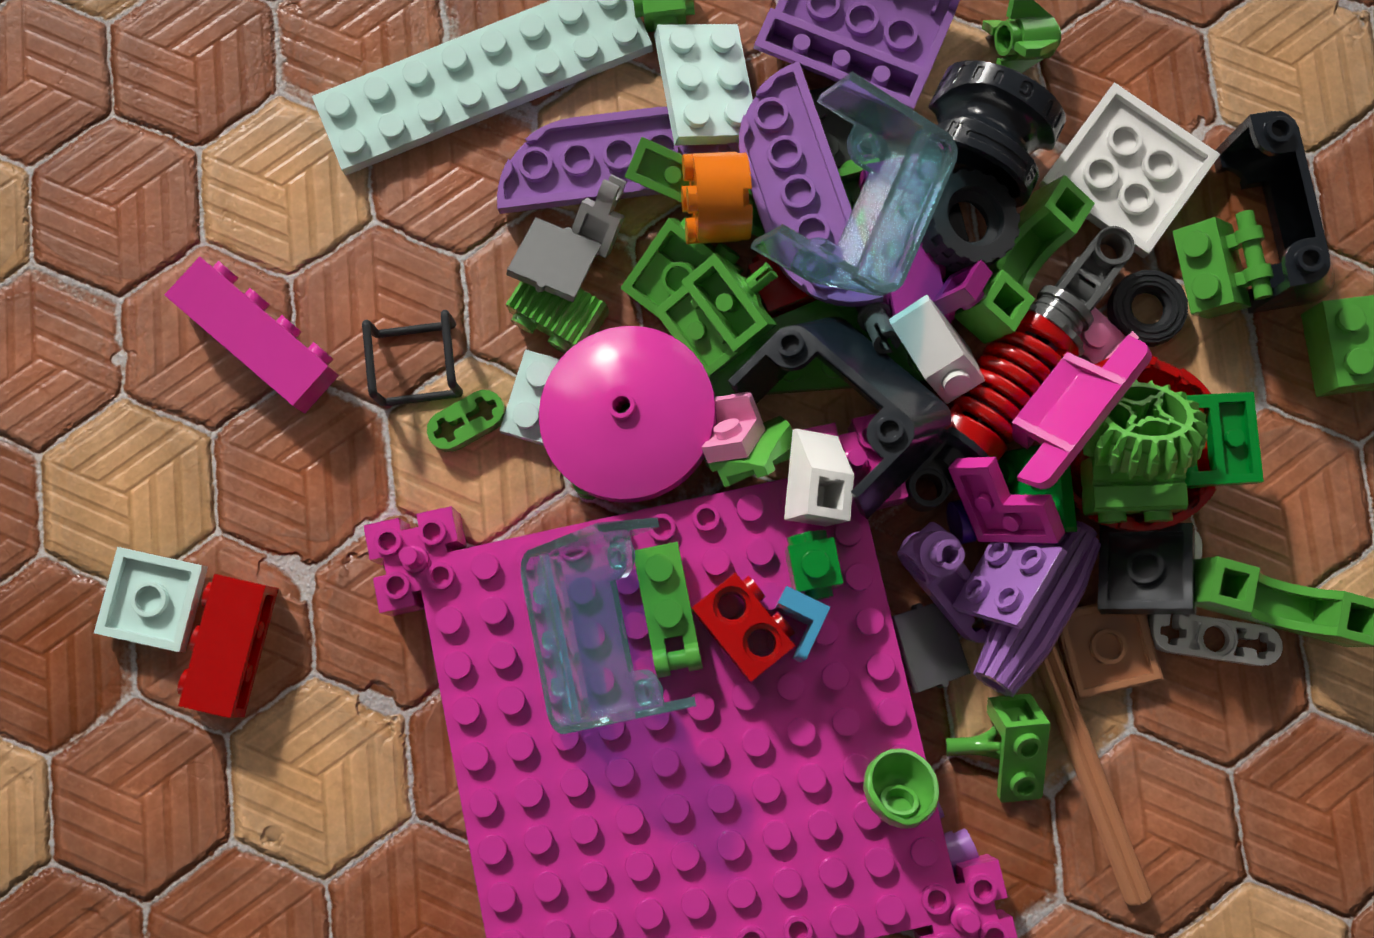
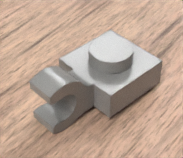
[572,174,627,258]

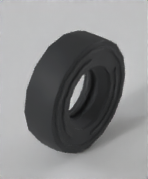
[1107,270,1188,347]

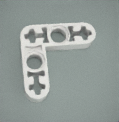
[1148,530,1283,666]

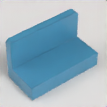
[775,586,830,663]

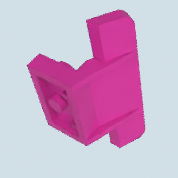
[1012,335,1152,489]

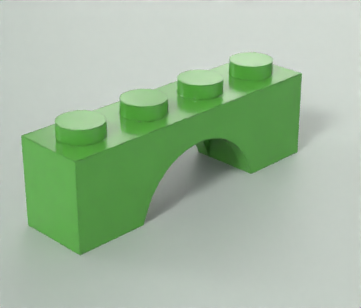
[955,175,1095,344]
[1195,556,1374,647]

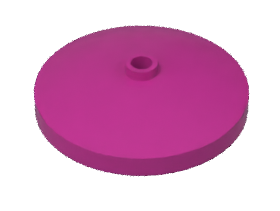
[539,326,717,503]

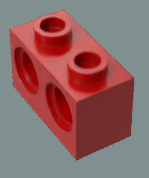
[692,572,795,682]

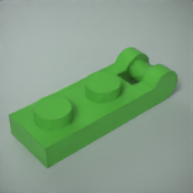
[633,542,703,678]

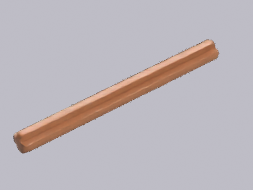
[1036,645,1151,906]

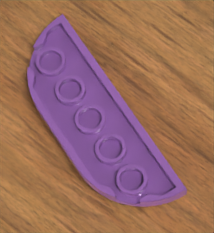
[739,61,883,307]
[497,106,740,214]

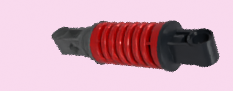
[905,226,1135,512]

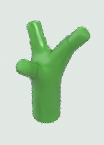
[946,725,1001,760]

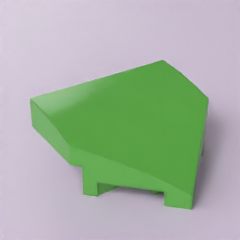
[704,416,793,487]

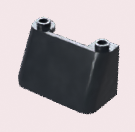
[1214,111,1335,314]

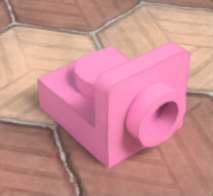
[1079,307,1139,364]
[701,392,766,463]

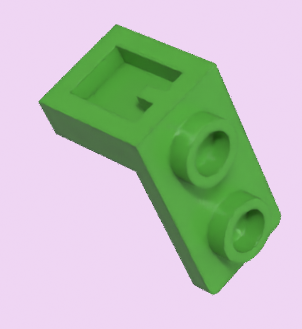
[987,693,1050,803]

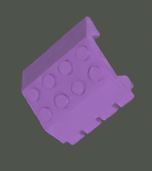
[754,0,960,112]

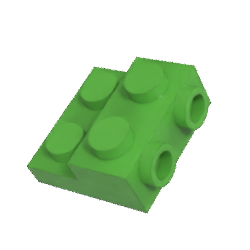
[620,216,744,319]

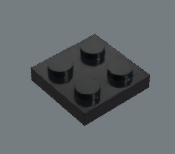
[1098,523,1195,614]

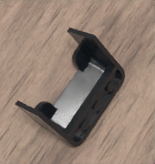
[728,317,953,519]

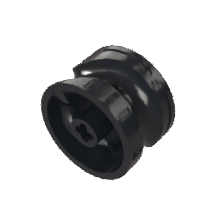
[908,60,1066,208]

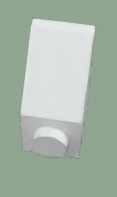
[889,295,985,404]

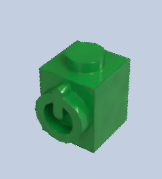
[785,530,843,600]

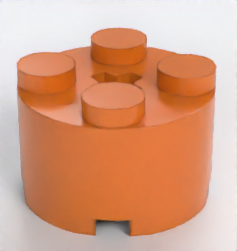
[681,152,753,244]

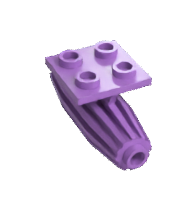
[952,521,1101,697]

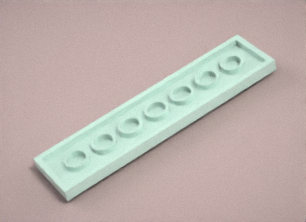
[312,0,653,175]

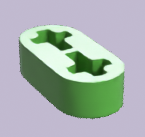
[427,390,506,452]

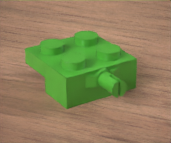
[654,253,778,379]

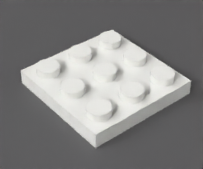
[1039,82,1220,259]

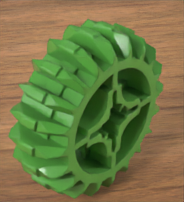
[1083,380,1208,482]

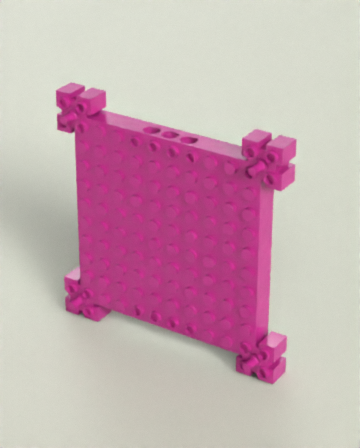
[363,413,1018,938]

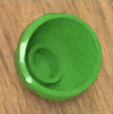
[863,749,939,829]

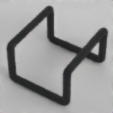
[362,310,463,406]

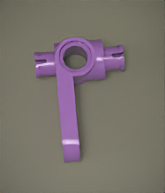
[897,522,993,643]

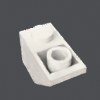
[784,429,854,526]

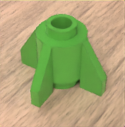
[982,0,1061,73]

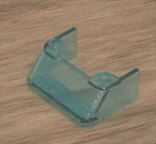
[751,71,958,296]
[521,517,696,734]

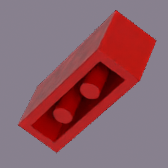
[177,574,279,718]

